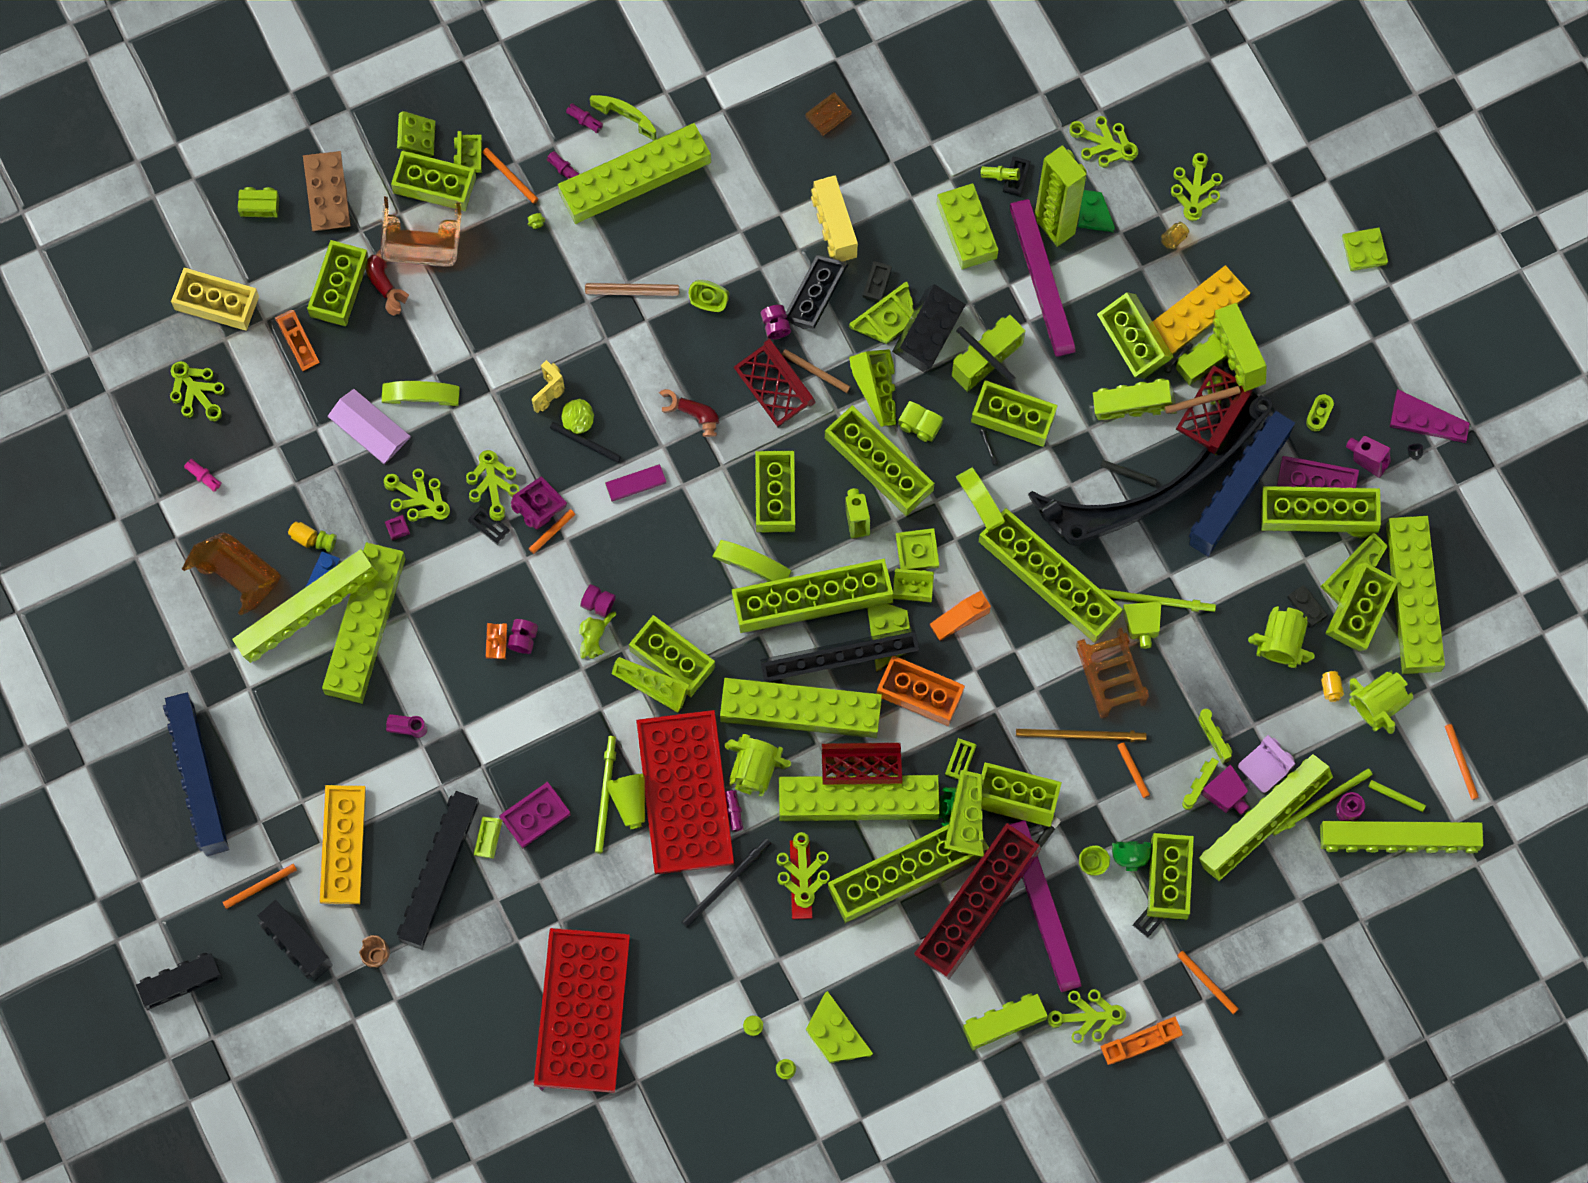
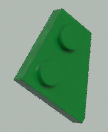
[1078,190,1115,232]

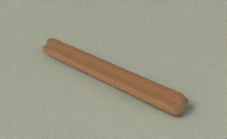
[585,283,679,296]

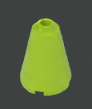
[605,773,645,829]

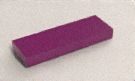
[605,464,666,502]

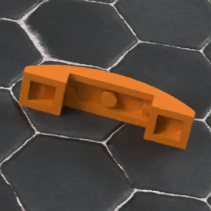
[1100,1016,1183,1065]

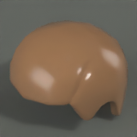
[359,935,390,968]

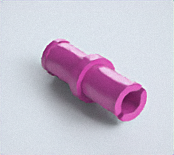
[184,459,222,492]

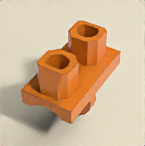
[486,623,507,659]

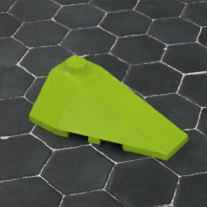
[849,349,896,427]

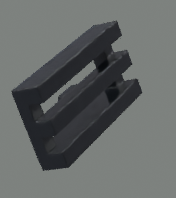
[1003,156,1031,197]
[468,506,510,545]
[1132,907,1165,938]

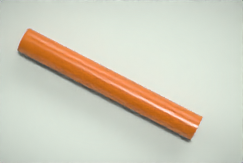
[529,509,576,554]
[1117,742,1150,798]

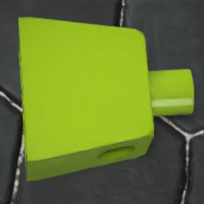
[845,488,870,538]
[1122,602,1161,649]

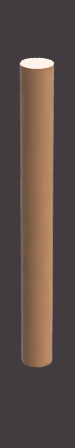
[782,349,851,393]
[1165,386,1240,414]

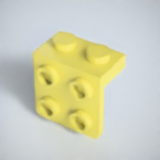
[532,360,565,413]

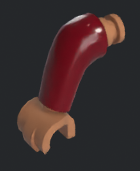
[366,249,409,316]
[659,389,720,437]

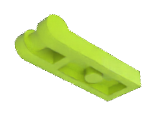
[1198,708,1232,764]
[1182,757,1219,810]

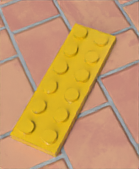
[1152,265,1250,355]
[320,785,366,904]

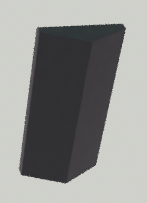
[786,255,849,329]

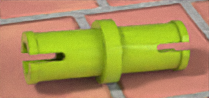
[981,166,1020,181]

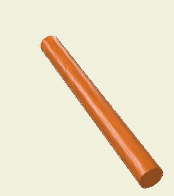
[482,148,538,204]
[1444,724,1479,800]
[223,863,297,909]
[1177,951,1239,1014]

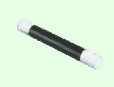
[1036,817,1061,848]

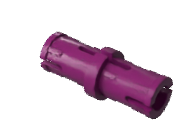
[566,103,603,134]
[547,151,579,179]
[725,790,744,832]

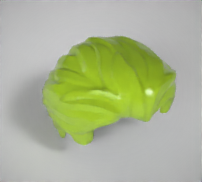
[562,399,594,434]

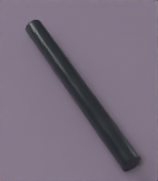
[956,326,1016,383]
[550,421,621,463]

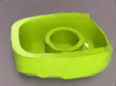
[688,280,729,312]

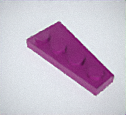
[1390,389,1470,443]
[1276,456,1359,488]

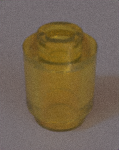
[1161,221,1190,249]

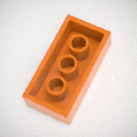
[877,656,965,727]

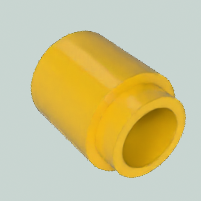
[288,522,318,548]
[1321,671,1344,702]

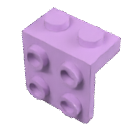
[1238,735,1295,793]

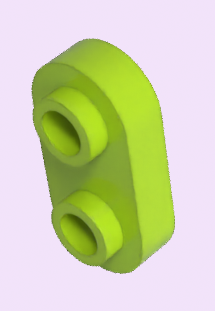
[1306,394,1334,431]

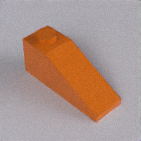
[275,310,320,371]
[930,590,991,641]

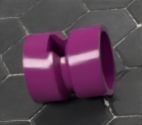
[761,305,791,340]
[580,584,616,618]
[507,619,538,654]
[1335,792,1365,821]

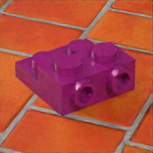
[511,476,567,530]

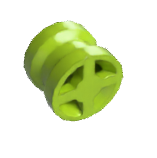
[316,530,337,553]

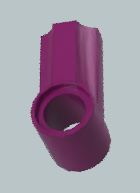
[386,714,427,738]

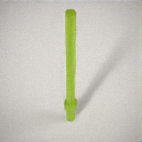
[1100,589,1216,612]
[595,736,616,853]
[1272,768,1372,836]

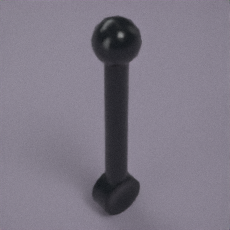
[1164,342,1193,373]
[979,428,997,465]

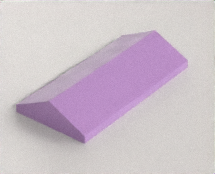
[328,389,411,465]

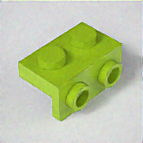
[454,131,482,173]
[893,569,934,602]

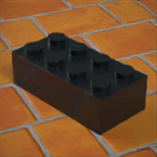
[892,284,966,372]
[257,899,333,981]

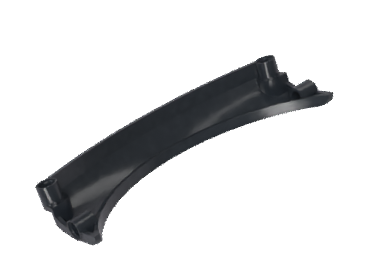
[1028,359,1272,546]

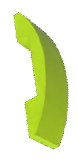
[590,95,657,141]
[382,381,460,406]
[956,468,1005,532]
[713,540,791,582]

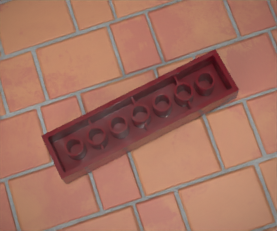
[914,823,1041,980]

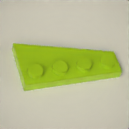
[1320,532,1387,605]
[611,657,690,713]
[944,770,984,857]

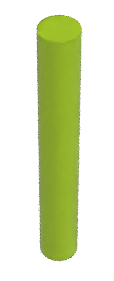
[1368,780,1426,812]

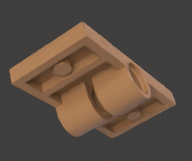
[303,151,351,231]

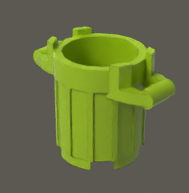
[1248,607,1315,668]
[1349,670,1413,734]
[725,734,791,796]

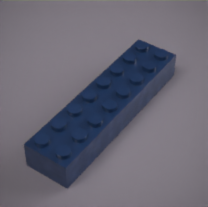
[1188,411,1295,557]
[163,692,229,857]

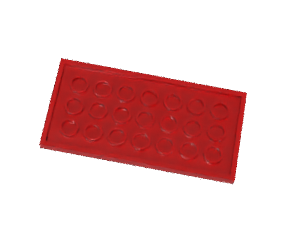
[636,710,734,875]
[534,928,630,1093]

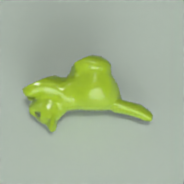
[579,611,616,659]

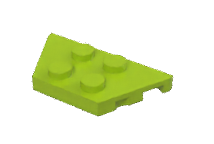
[849,282,914,344]
[867,604,910,671]
[806,991,873,1063]

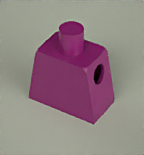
[1346,436,1391,478]
[1201,765,1250,815]

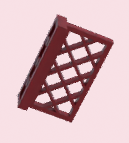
[734,338,816,428]
[1176,366,1253,454]
[822,743,902,785]

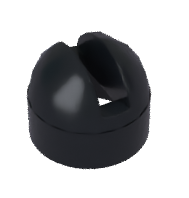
[1407,443,1424,460]

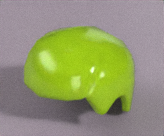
[1079,845,1110,876]

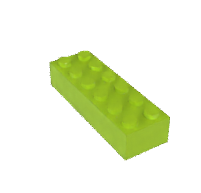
[825,405,934,516]
[1261,486,1381,533]

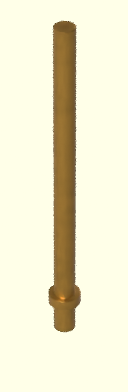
[1016,728,1146,742]

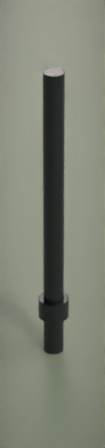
[681,839,771,928]

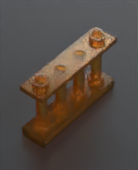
[1076,628,1149,718]

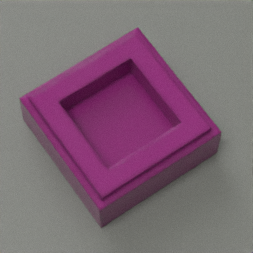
[385,515,410,541]

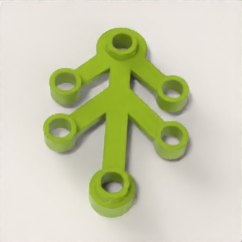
[1069,116,1138,168]
[1171,153,1223,221]
[170,361,225,421]
[466,450,519,521]
[384,469,450,522]
[776,832,830,908]
[1047,989,1126,1044]

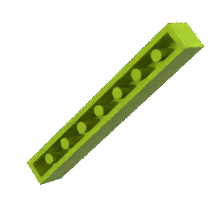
[232,549,378,663]
[1199,754,1333,881]
[1320,821,1483,853]

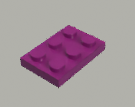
[499,782,571,849]

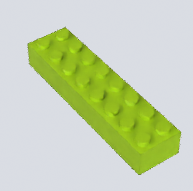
[558,123,711,224]
[1035,145,1087,247]
[979,508,1123,643]
[1386,516,1445,674]
[322,542,406,704]
[732,558,893,633]
[720,678,882,738]
[779,775,939,821]
[828,824,989,923]

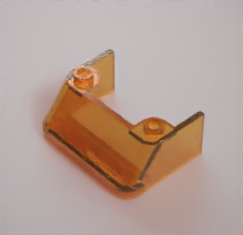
[380,196,461,267]
[182,533,281,615]

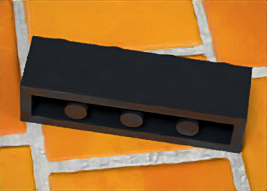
[136,953,223,1011]

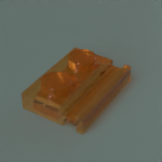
[805,92,852,136]

